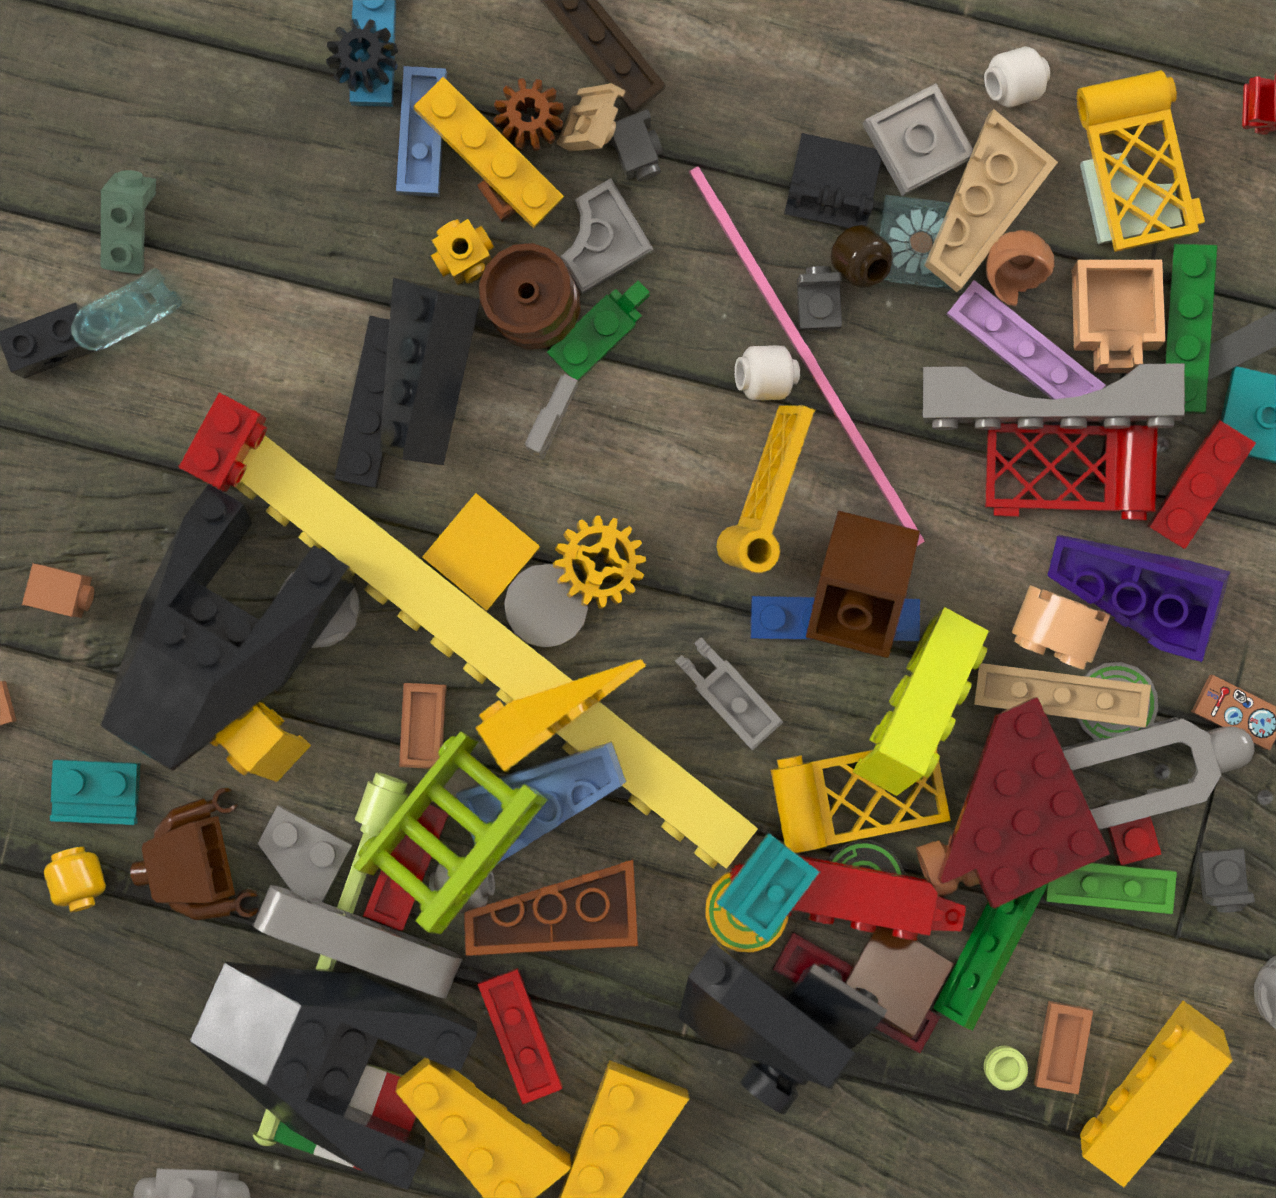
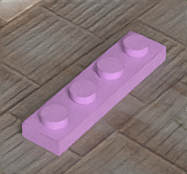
[946,280,1105,399]

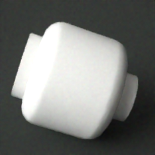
[984,46,1050,108]
[735,345,800,401]

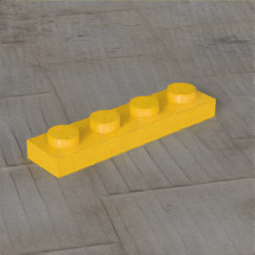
[414,76,564,229]

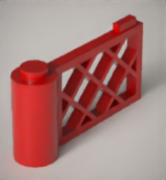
[985,424,1158,521]

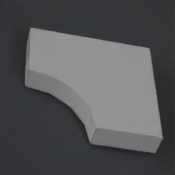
[561,178,654,294]

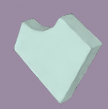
[1080,153,1183,245]

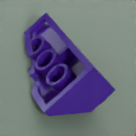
[1047,535,1231,662]

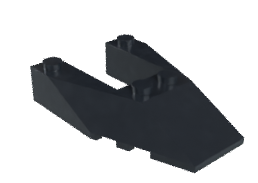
[101,484,356,771]
[190,962,478,1190]

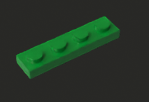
[1166,244,1218,414]
[933,883,1049,1031]

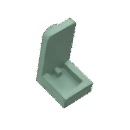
[100,170,156,274]

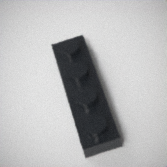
[334,316,390,489]

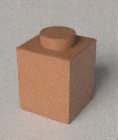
[22,563,94,618]

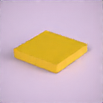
[422,493,541,611]

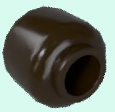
[830,225,894,288]

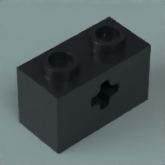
[0,302,102,379]

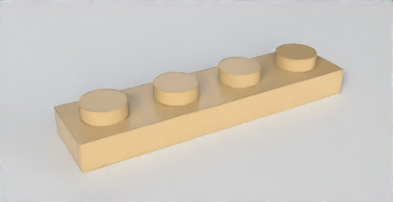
[974,663,1151,728]

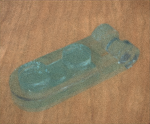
[71,268,183,351]

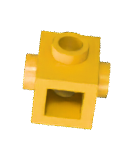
[431,219,494,285]

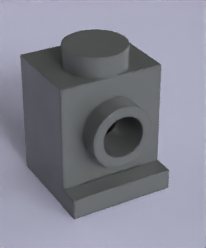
[611,109,663,181]

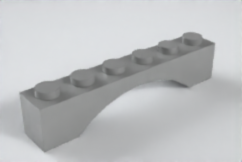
[923,364,1184,430]

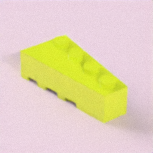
[853,607,989,796]

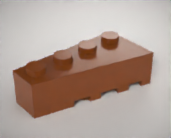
[464,860,638,956]

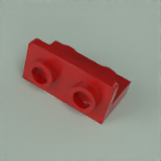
[179,392,267,493]

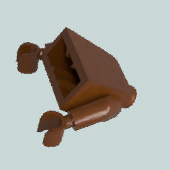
[130,788,259,920]

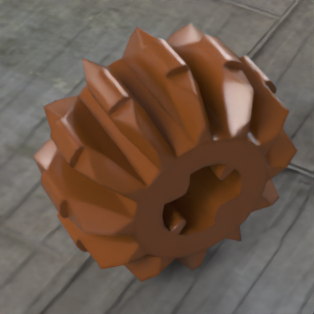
[494,78,564,151]

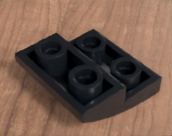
[784,964,887,1049]

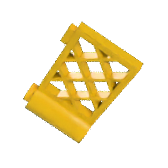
[1077,70,1205,252]
[716,406,815,573]
[771,748,951,853]

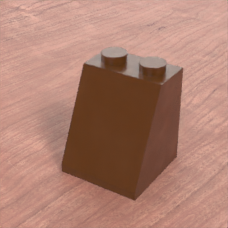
[806,510,920,658]

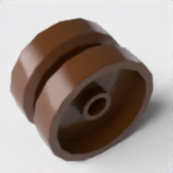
[479,243,581,350]

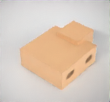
[1072,260,1165,373]

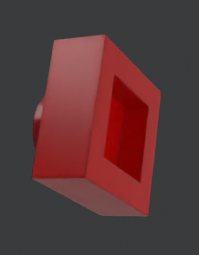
[1107,816,1161,866]

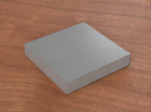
[862,84,973,197]

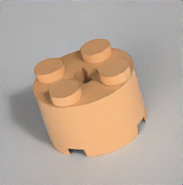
[1011,585,1110,670]

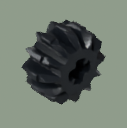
[326,18,398,93]

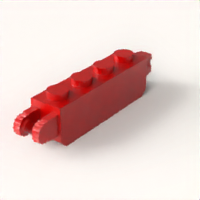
[729,855,966,940]

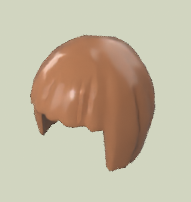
[986,230,1055,306]

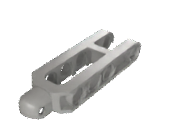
[974,717,1254,830]

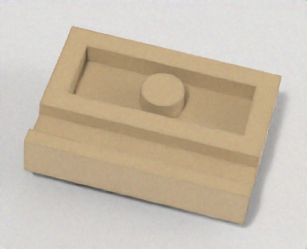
[556,83,626,151]

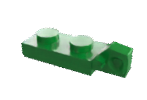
[547,280,650,382]

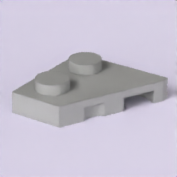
[258,805,354,902]

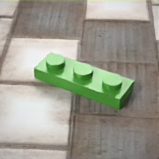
[1043,862,1177,914]

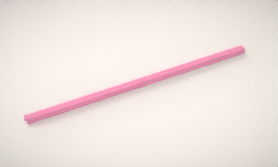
[689,166,925,546]

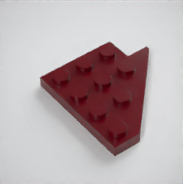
[938,697,1110,908]

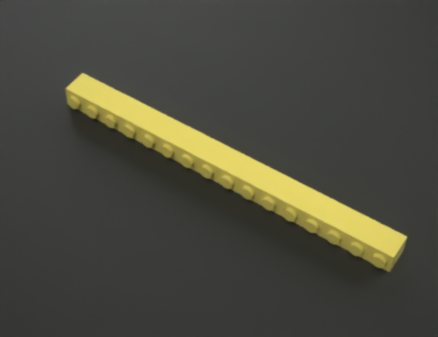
[235,435,758,869]

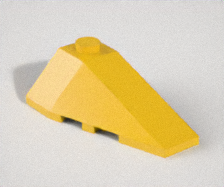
[476,659,646,771]

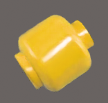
[44,847,106,913]

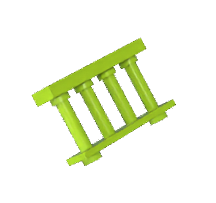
[353,731,548,934]

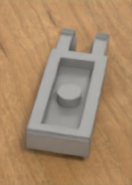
[675,637,783,750]

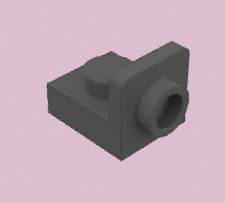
[796,266,842,331]
[1198,848,1255,912]

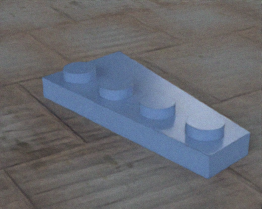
[456,742,626,864]

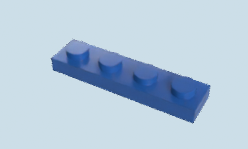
[750,596,920,641]

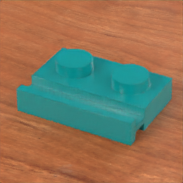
[50,759,140,825]
[717,833,819,942]

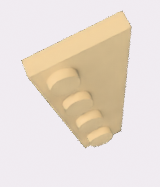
[924,109,1058,292]

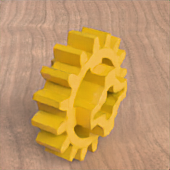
[553,516,646,608]

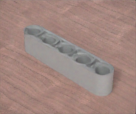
[254,885,463,998]

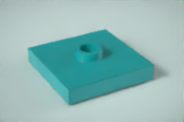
[1220,366,1276,463]

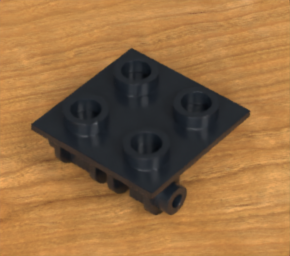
[784,133,881,229]

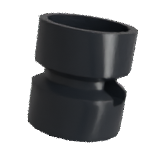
[740,1063,808,1115]

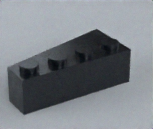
[380,277,480,465]

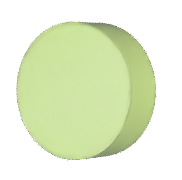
[984,1045,1028,1090]

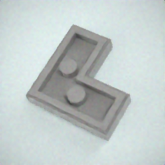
[525,374,579,460]

